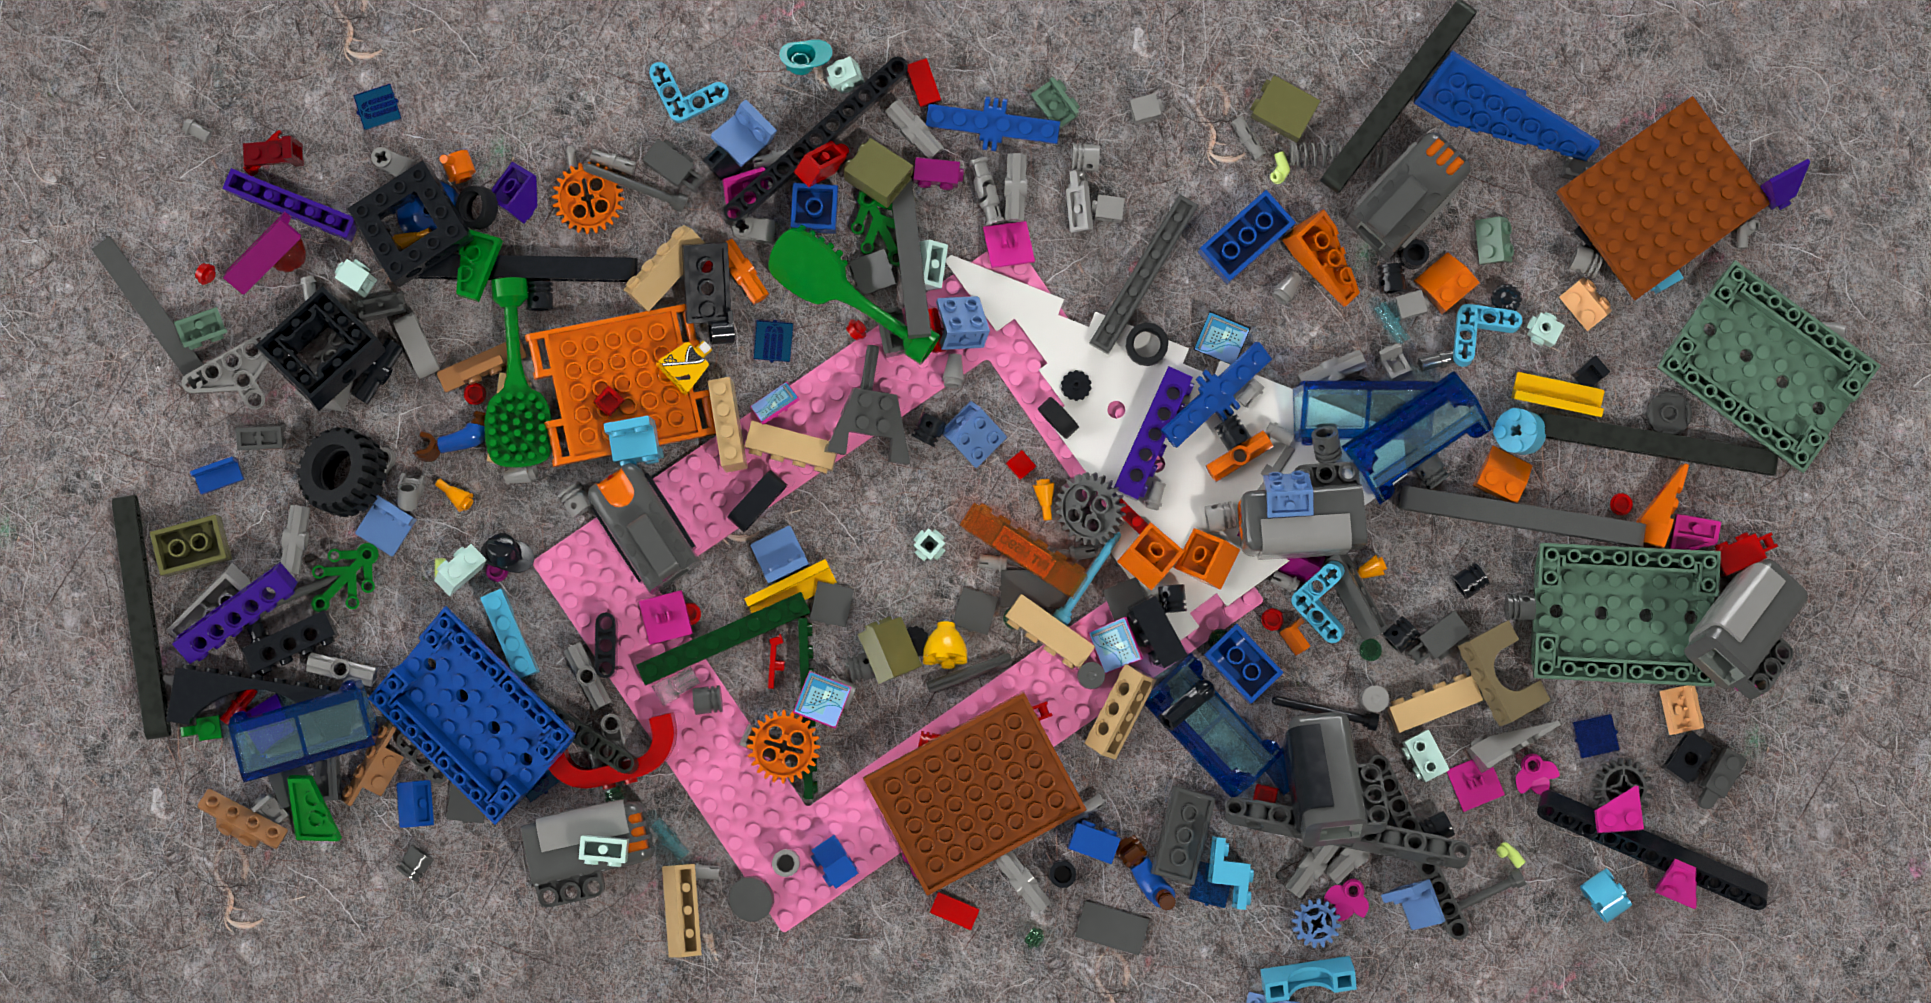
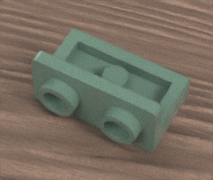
[1031,77,1080,129]
[1475,216,1514,265]
[173,307,227,350]

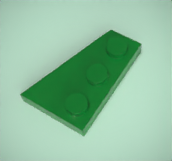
[456,229,503,302]
[287,775,342,841]

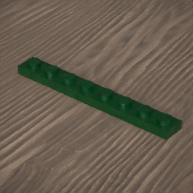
[636,592,810,686]
[798,618,818,800]

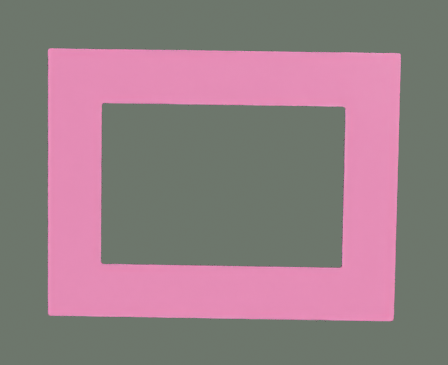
[533,251,1263,932]

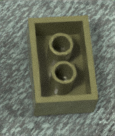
[149,514,232,577]

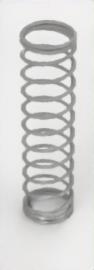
[1289,142,1387,170]

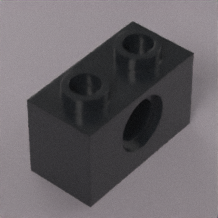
[1661,731,1714,784]

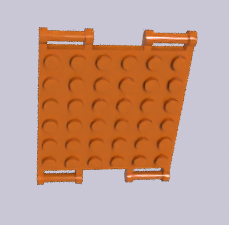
[525,304,716,467]

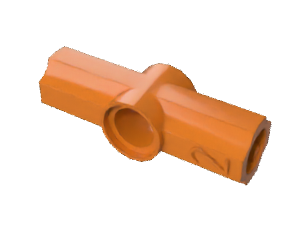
[725,239,769,305]
[1206,430,1273,482]

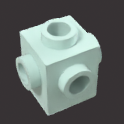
[827,56,865,94]
[1527,312,1565,347]
[914,528,946,562]

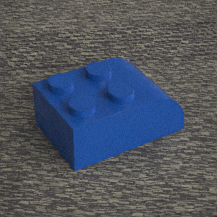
[1204,623,1284,704]

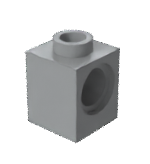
[1128,93,1164,125]
[1091,195,1125,223]
[1393,290,1429,321]

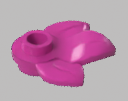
[1515,754,1560,795]
[1324,879,1369,921]

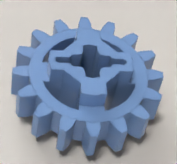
[1291,898,1341,948]

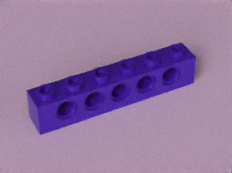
[222,168,358,242]
[1114,366,1195,501]
[172,562,298,664]

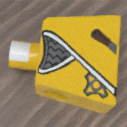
[656,341,712,395]

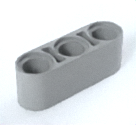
[393,312,441,379]

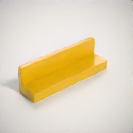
[1511,372,1605,417]
[744,559,837,613]

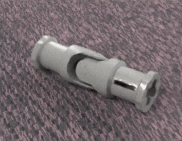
[968,157,1005,226]

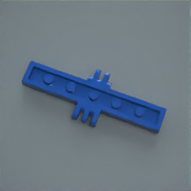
[926,96,1061,151]
[1161,342,1272,448]

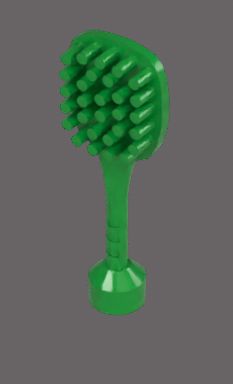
[768,225,940,365]
[485,277,552,468]

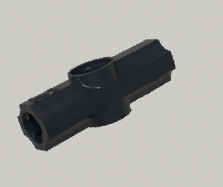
[351,338,404,405]

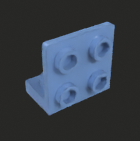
[710,100,777,167]
[936,296,990,350]
[942,401,1007,468]
[1263,471,1314,518]
[355,495,417,557]
[750,526,810,585]
[1381,879,1445,930]

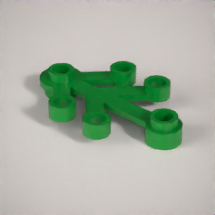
[851,191,900,267]
[311,543,379,612]

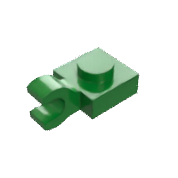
[180,715,223,741]

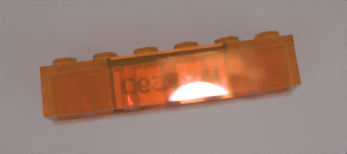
[960,502,1088,600]

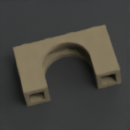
[1458,620,1550,727]

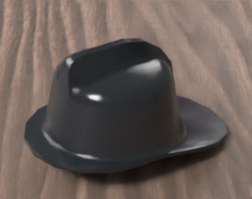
[481,533,534,573]

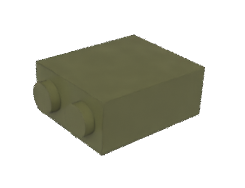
[1250,75,1321,143]
[843,138,914,208]
[858,616,922,684]

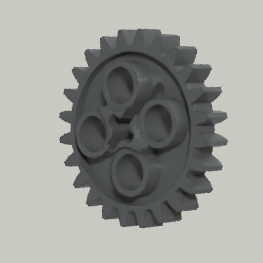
[1055,472,1126,546]

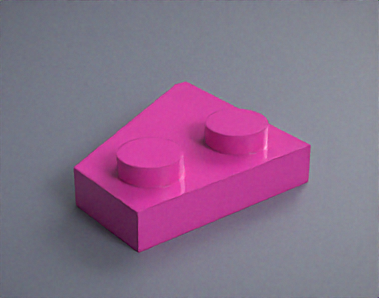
[1594,786,1644,833]
[1655,859,1697,909]

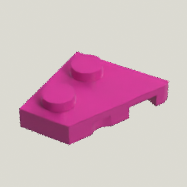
[722,167,769,219]
[1669,513,1721,550]

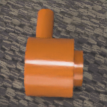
[439,150,476,184]

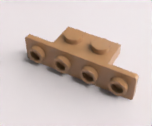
[437,341,527,393]
[341,721,404,806]
[197,789,288,849]

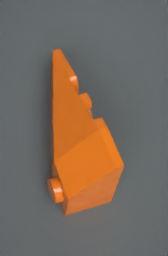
[1282,209,1360,307]
[1636,463,1689,549]

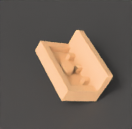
[1559,277,1612,331]
[1659,685,1704,735]

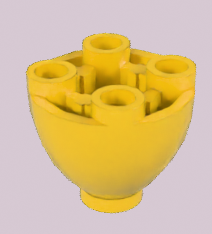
[923,621,967,669]

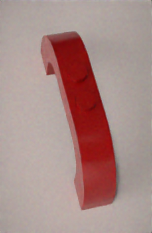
[549,712,677,790]

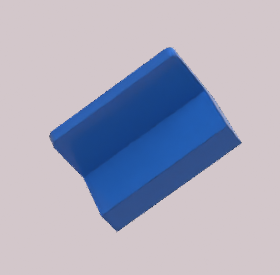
[190,457,245,495]
[396,780,434,828]

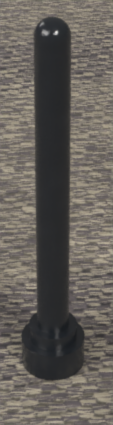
[1272,696,1380,731]

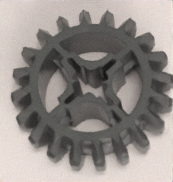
[1591,758,1653,812]

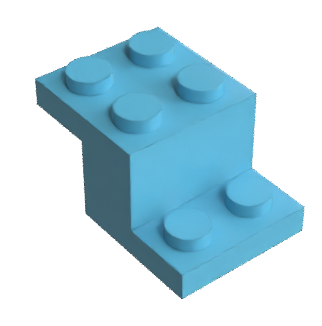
[604,416,664,466]
[1207,836,1254,910]

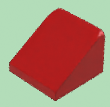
[1005,450,1037,481]

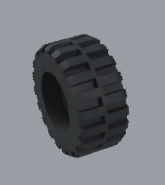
[298,427,387,517]

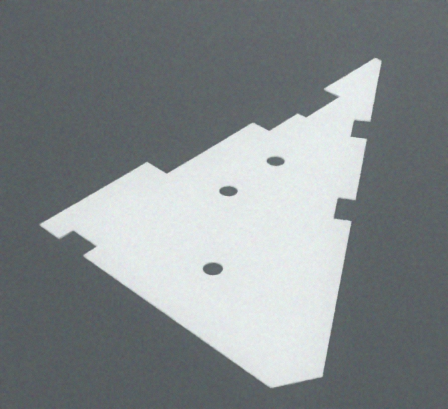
[946,255,1407,641]

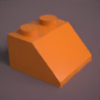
[1414,252,1480,314]
[1472,446,1533,503]
[1117,522,1185,590]
[1174,528,1240,590]

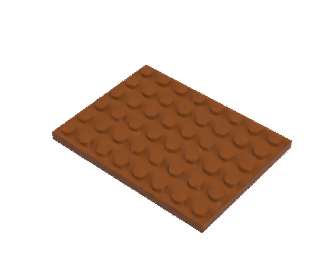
[1555,96,1770,301]
[863,691,1087,896]

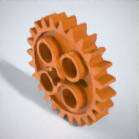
[552,162,625,234]
[747,710,821,784]

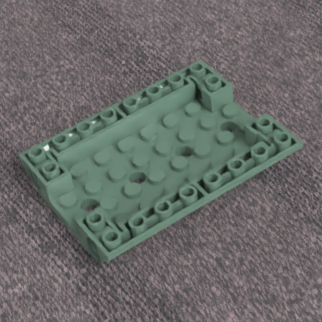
[1657,260,1881,473]
[1530,543,1721,687]

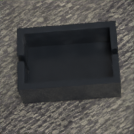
[1126,594,1188,668]

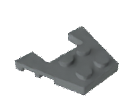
[824,388,910,465]

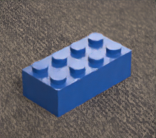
[1198,190,1296,285]

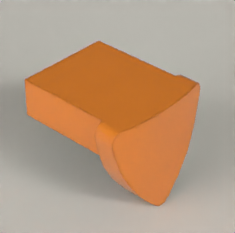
[1279,617,1310,656]

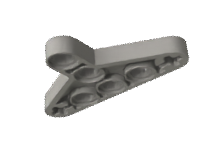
[182,329,273,410]

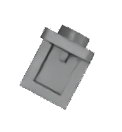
[1379,343,1412,383]
[251,794,290,825]

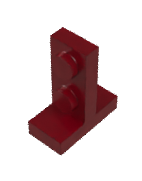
[243,136,304,167]

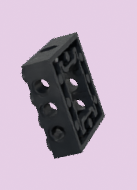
[348,160,475,287]
[255,286,386,411]

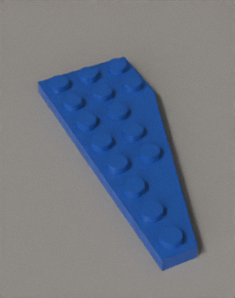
[1414,50,1600,161]

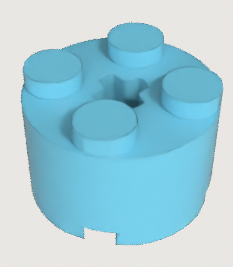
[1493,408,1546,455]
[1580,868,1632,923]

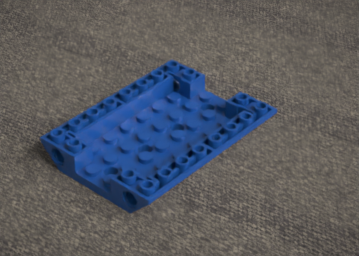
[368,606,576,825]

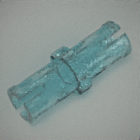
[1373,301,1410,345]
[650,817,689,861]

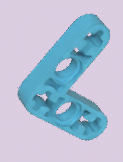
[649,62,729,123]
[1453,304,1522,367]
[1291,561,1345,643]

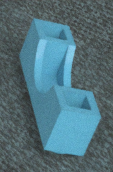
[480,589,540,680]
[1260,956,1357,1003]

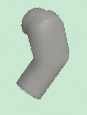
[1737,218,1760,249]

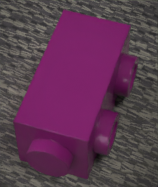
[913,157,964,190]

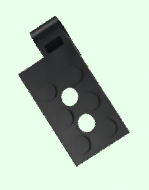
[682,242,735,345]

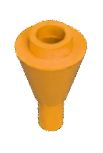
[393,228,432,249]
[435,478,474,512]
[1032,478,1054,521]
[1357,555,1387,578]

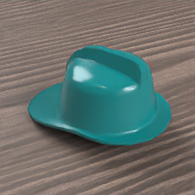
[779,39,833,75]

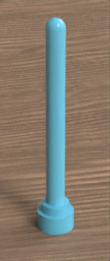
[1052,532,1121,626]

